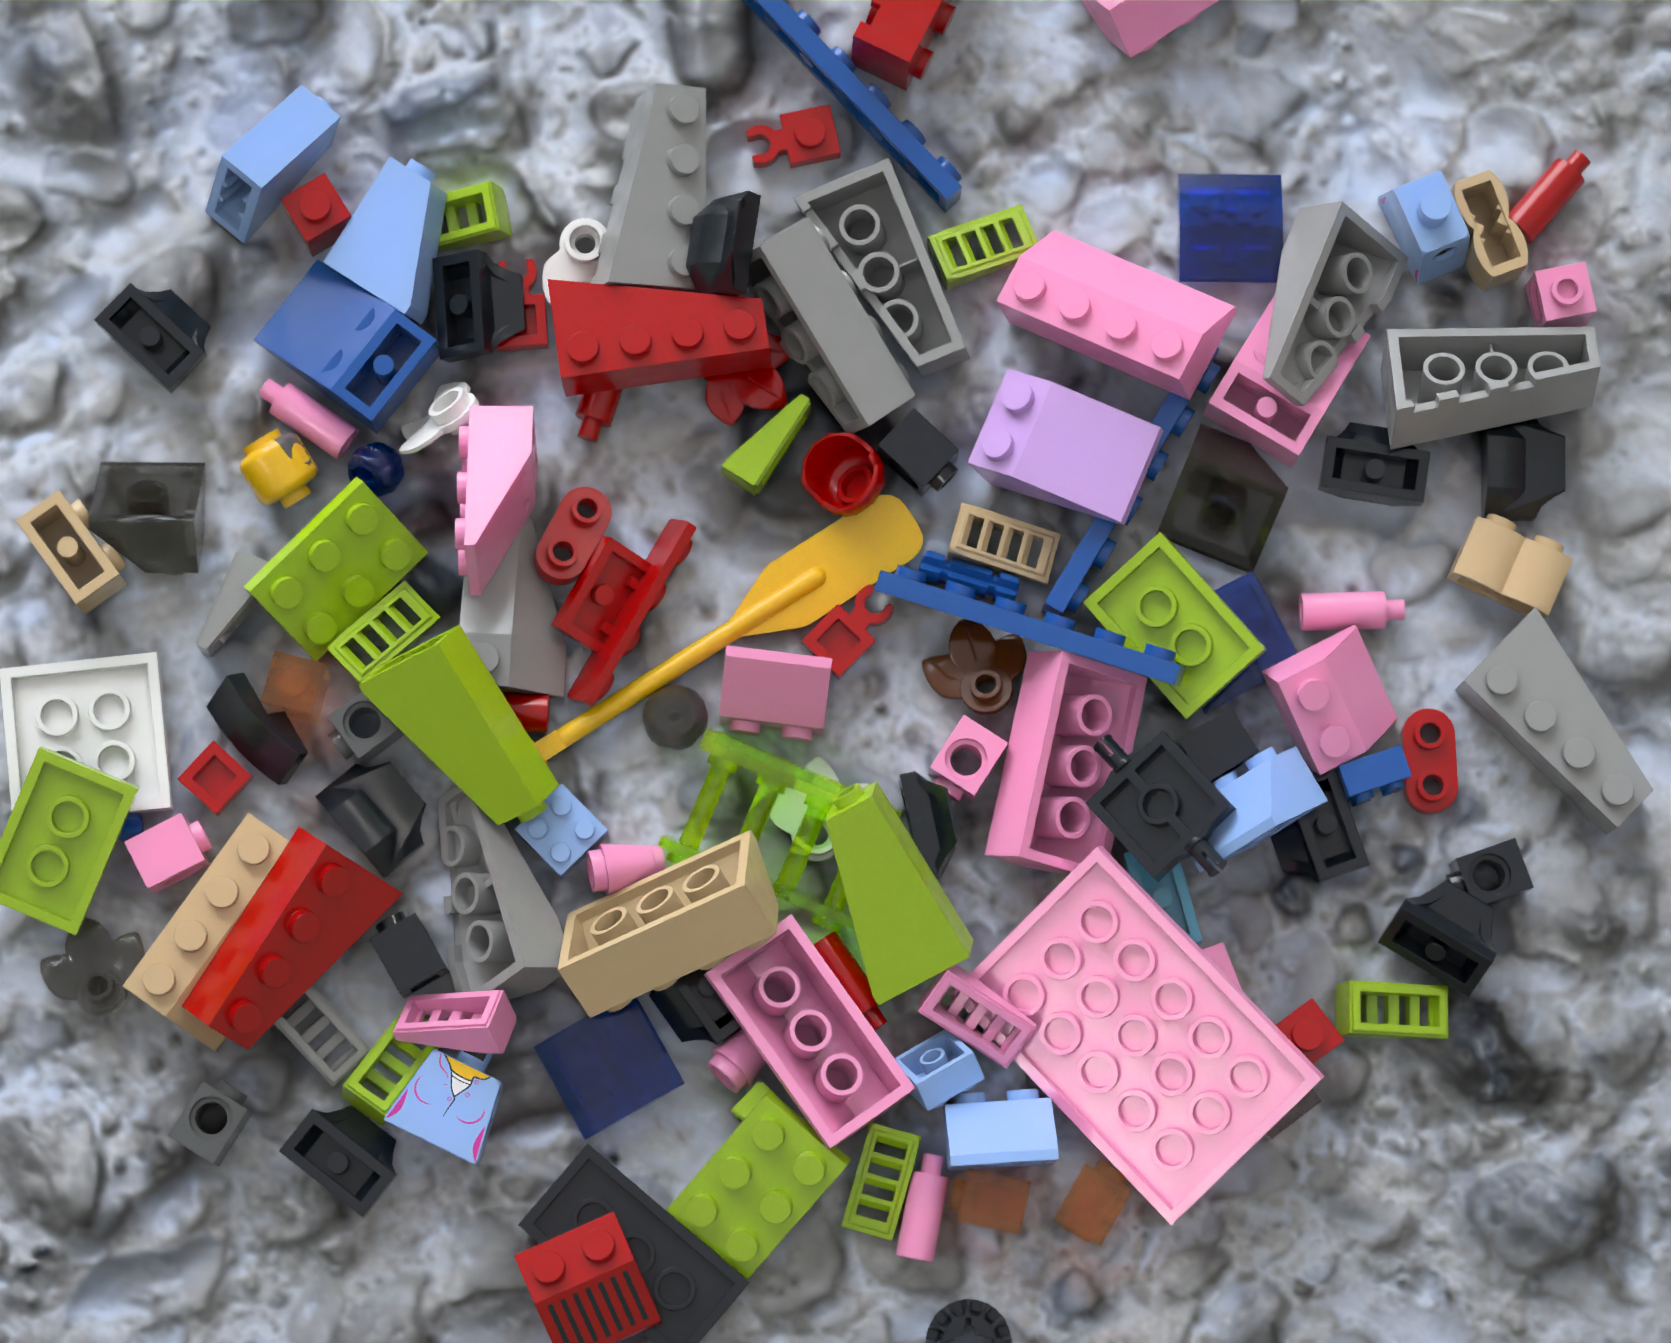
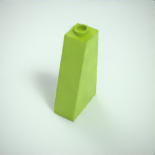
[358,624,559,826]
[826,781,974,1006]

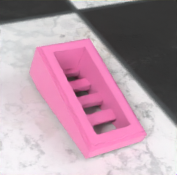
[918,965,1036,1069]
[393,990,516,1054]

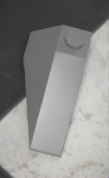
[1263,201,1409,406]
[460,514,567,699]
[437,785,563,1000]

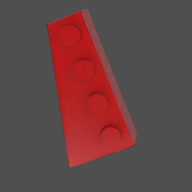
[851,0,956,91]
[547,279,772,397]
[182,827,403,1050]

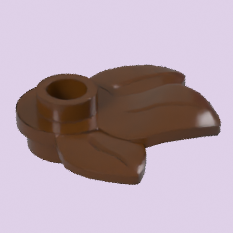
[922,619,1027,715]

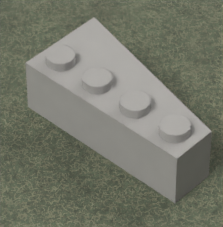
[591,83,706,293]
[793,158,971,378]
[747,216,916,433]
[1380,326,1601,450]
[1455,607,1653,835]

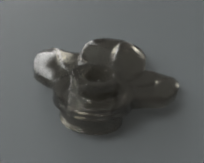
[40,917,145,1017]

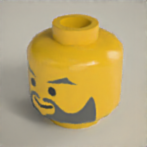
[239,428,318,509]

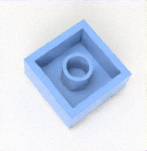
[515,784,609,879]
[894,1029,985,1111]

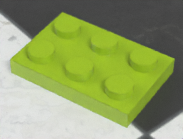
[243,477,429,662]
[1083,532,1267,720]
[0,746,140,935]
[666,1090,851,1279]

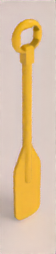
[531,495,923,766]

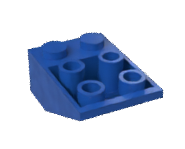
[254,259,439,434]

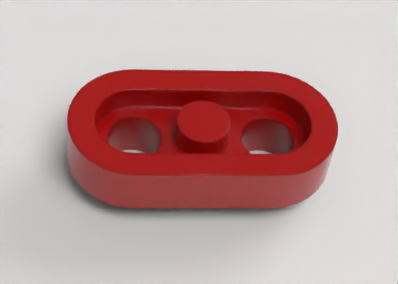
[534,487,612,586]
[1400,708,1458,815]

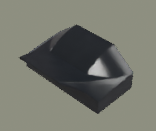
[686,191,761,296]
[433,249,526,363]
[94,283,211,394]
[1481,419,1566,521]
[1318,422,1431,506]
[315,761,427,878]
[1270,768,1370,883]
[899,771,959,879]
[1378,880,1497,997]
[649,968,741,1045]
[279,1105,397,1218]

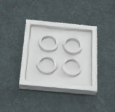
[0,652,174,814]

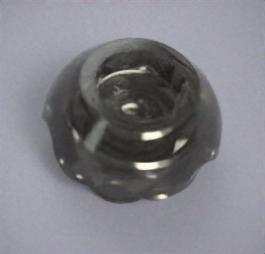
[642,685,708,750]

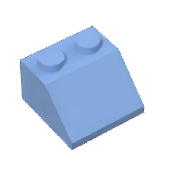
[1195,746,1328,873]
[943,1089,1059,1171]

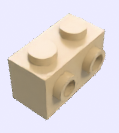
[16,490,128,615]

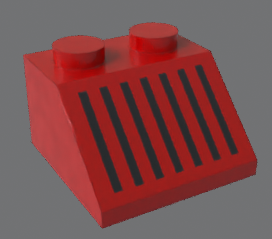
[514,1211,662,1343]

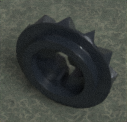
[926,1299,1012,1343]

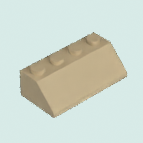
[123,812,289,1052]
[558,830,779,1018]

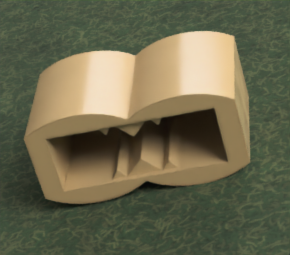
[1450,170,1528,291]
[1447,514,1573,619]

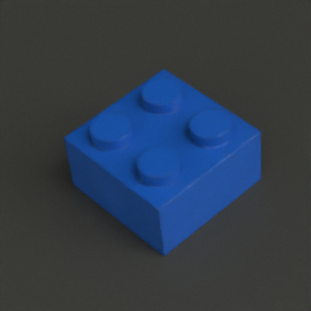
[1336,745,1412,807]

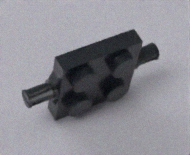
[1086,730,1236,882]

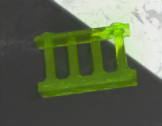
[658,728,904,933]

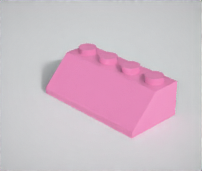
[996,230,1237,400]
[985,650,1148,875]
[704,914,915,1150]

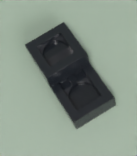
[206,672,308,785]

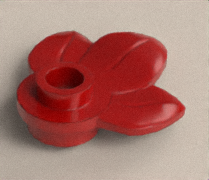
[703,332,790,426]

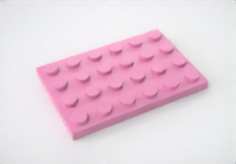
[950,845,1325,1225]

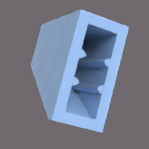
[205,85,341,244]
[323,157,447,325]

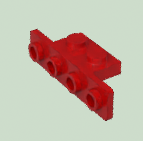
[551,519,696,706]

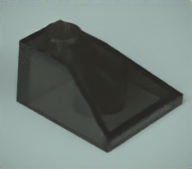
[1156,423,1288,574]
[88,462,206,576]

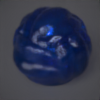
[348,442,405,497]

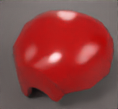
[801,432,885,517]

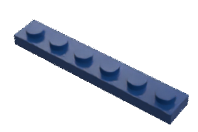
[742,0,962,213]
[1041,347,1221,616]
[875,565,1186,687]

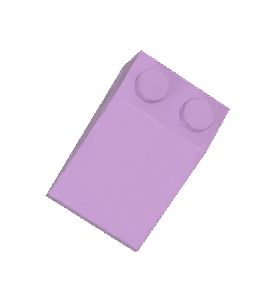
[968,369,1164,526]

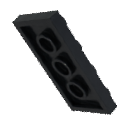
[518,1143,750,1343]

